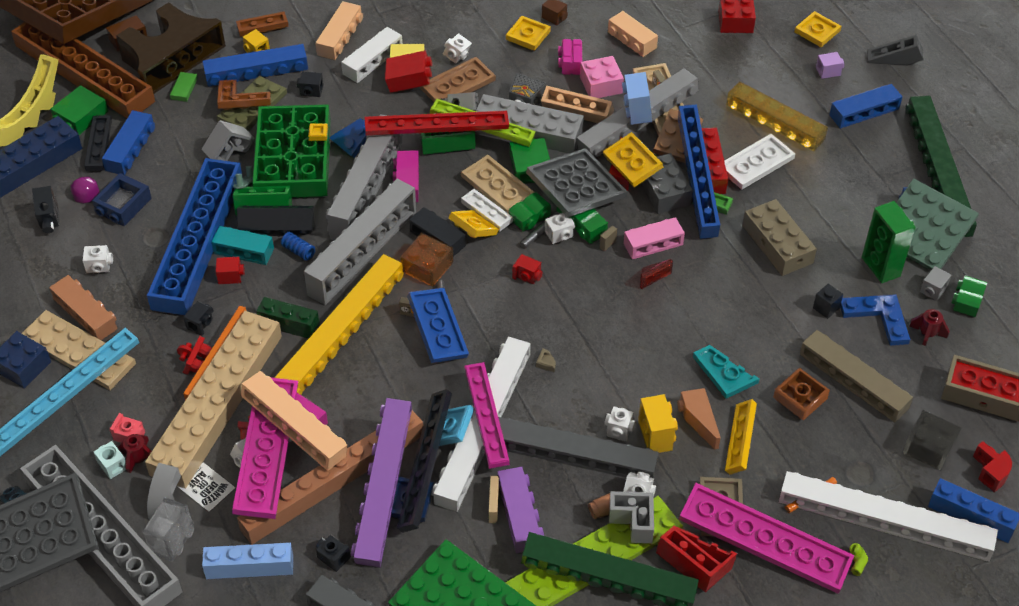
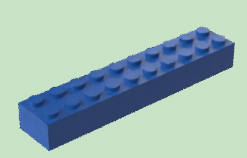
[147,158,243,315]

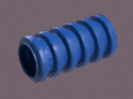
[281,232,315,261]

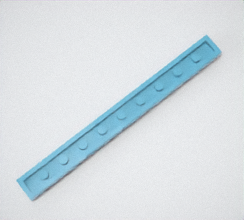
[0,328,140,456]

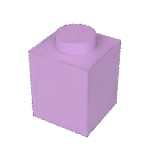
[816,52,844,79]

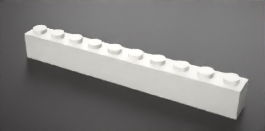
[431,337,530,512]
[778,471,998,562]

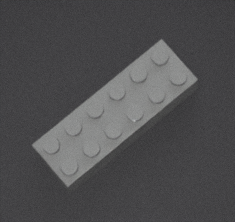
[475,94,584,153]

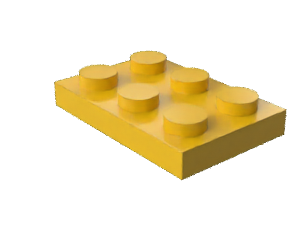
[603,132,664,187]

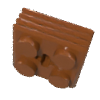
[773,368,830,420]

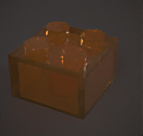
[400,233,453,287]

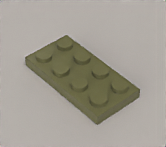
[217,76,287,131]

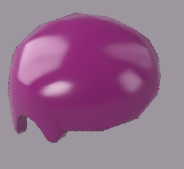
[70,176,100,203]

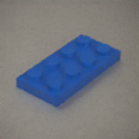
[407,288,469,363]

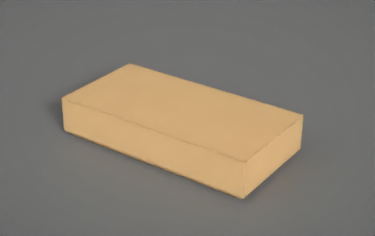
[489,476,499,523]

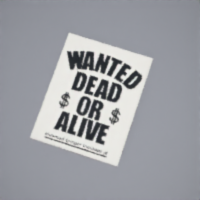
[177,462,235,511]

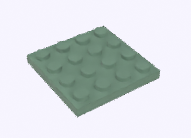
[896,179,979,270]

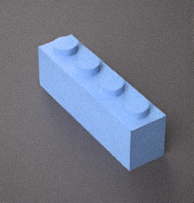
[202,543,293,579]

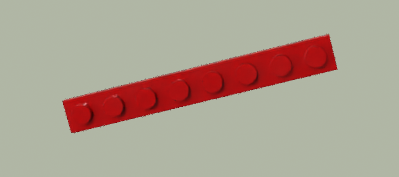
[364,111,509,135]

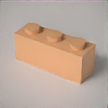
[608,11,658,57]

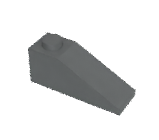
[868,35,924,65]

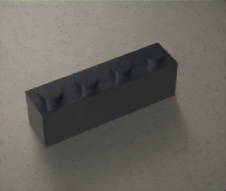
[237,206,314,233]

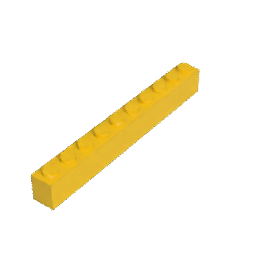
[275,254,404,395]

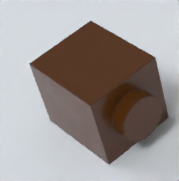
[541,0,568,25]

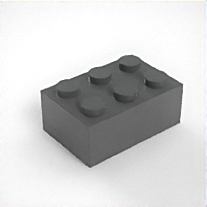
[640,153,693,214]

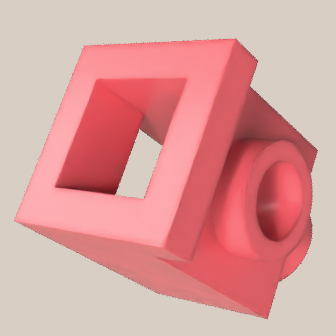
[110,413,145,443]

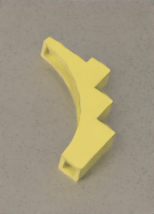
[0,54,59,146]

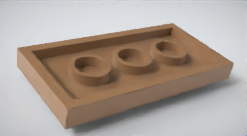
[420,57,496,102]

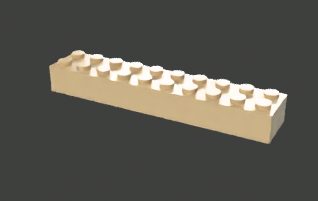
[145,311,282,489]

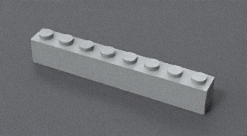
[576,69,699,158]

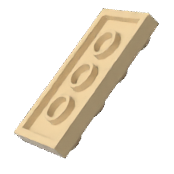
[461,155,535,214]

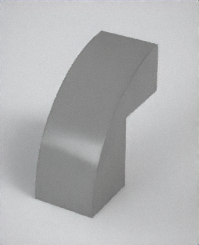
[147,463,181,525]

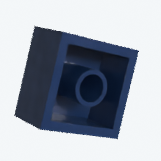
[0,331,51,389]

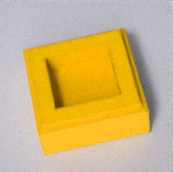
[308,124,328,141]

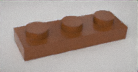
[236,11,289,37]

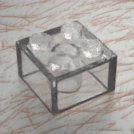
[143,497,194,562]

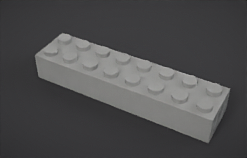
[326,114,402,240]
[304,179,416,305]

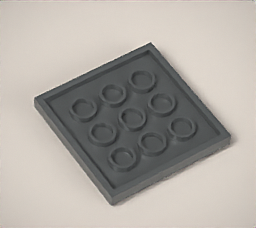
[526,148,628,218]

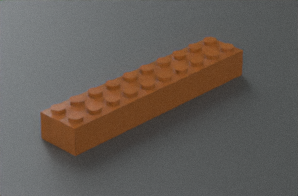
[11,22,155,118]

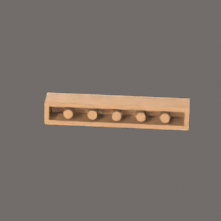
[241,371,347,471]

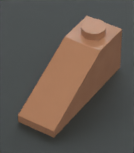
[677,388,721,450]

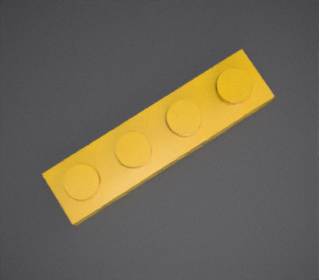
[725,399,757,475]

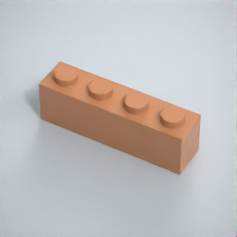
[49,275,117,340]

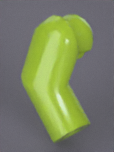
[849,543,868,576]

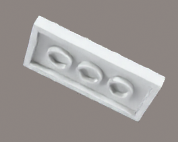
[724,134,795,190]

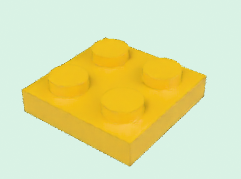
[794,11,841,47]
[506,16,551,51]
[448,210,499,238]

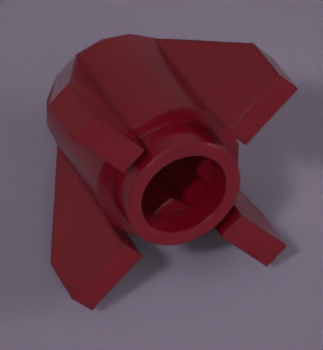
[909,309,950,346]
[117,434,152,473]

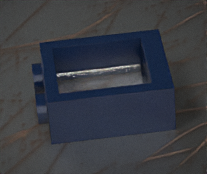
[92,173,152,226]

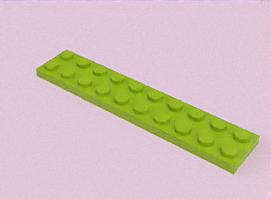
[505,496,683,606]

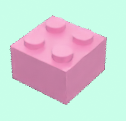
[580,56,624,98]

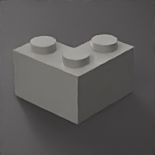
[202,120,255,161]
[609,491,654,543]

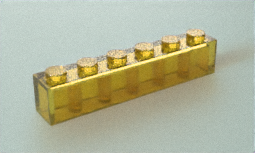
[726,81,828,151]

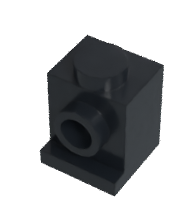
[184,301,214,336]
[316,535,351,572]

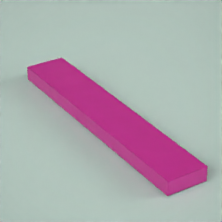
[465,362,510,469]

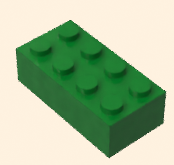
[861,201,916,284]

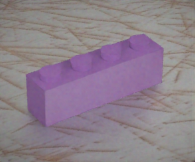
[498,467,544,553]

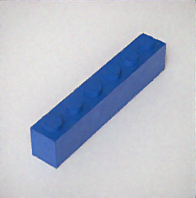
[203,44,308,87]

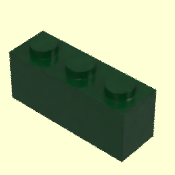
[256,297,320,339]

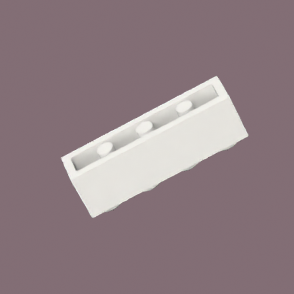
[341,27,403,83]

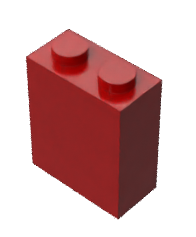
[385,50,432,93]

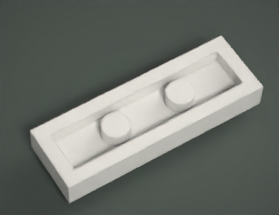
[461,189,513,231]

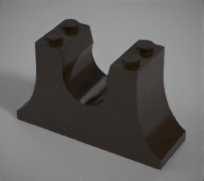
[116,2,226,94]

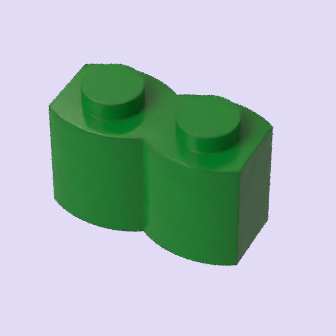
[509,192,551,231]
[951,275,987,317]

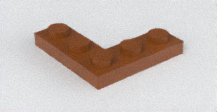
[217,80,271,110]

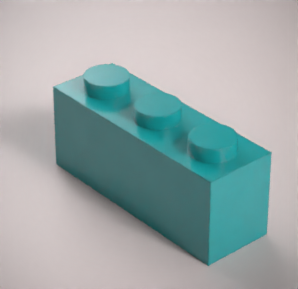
[211,226,274,265]

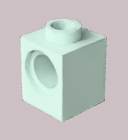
[94,441,126,479]

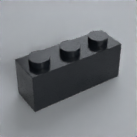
[409,207,466,258]

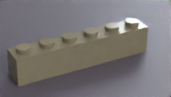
[800,330,913,422]

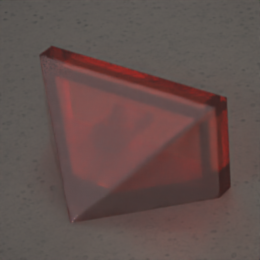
[640,259,673,289]

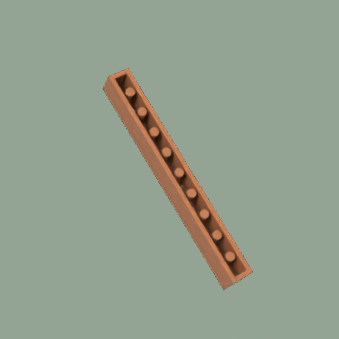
[237,410,423,545]

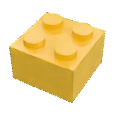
[638,394,678,453]

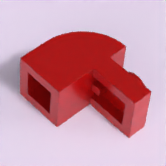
[973,441,1012,493]

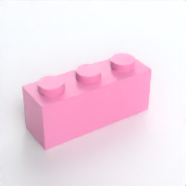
[623,217,685,260]

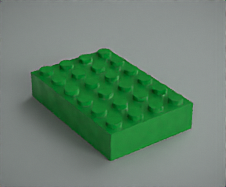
[253,105,331,197]

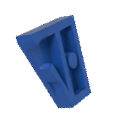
[330,118,367,158]

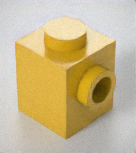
[243,29,270,53]

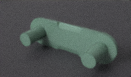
[233,166,253,189]

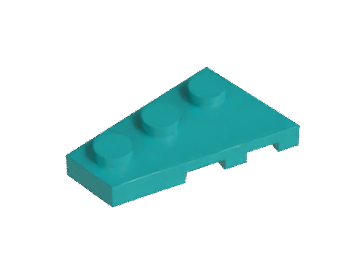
[693,345,760,399]

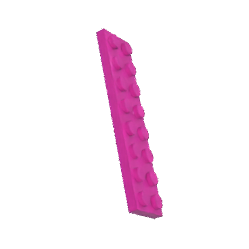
[232,377,298,519]
[678,483,855,594]

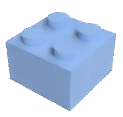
[622,72,652,125]

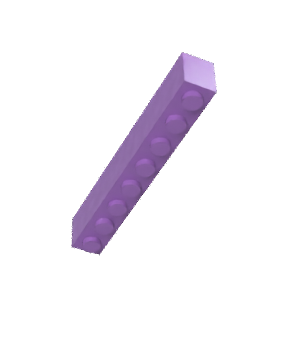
[351,398,412,568]

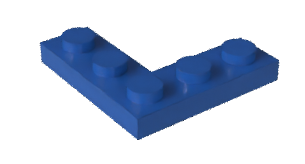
[840,294,910,346]

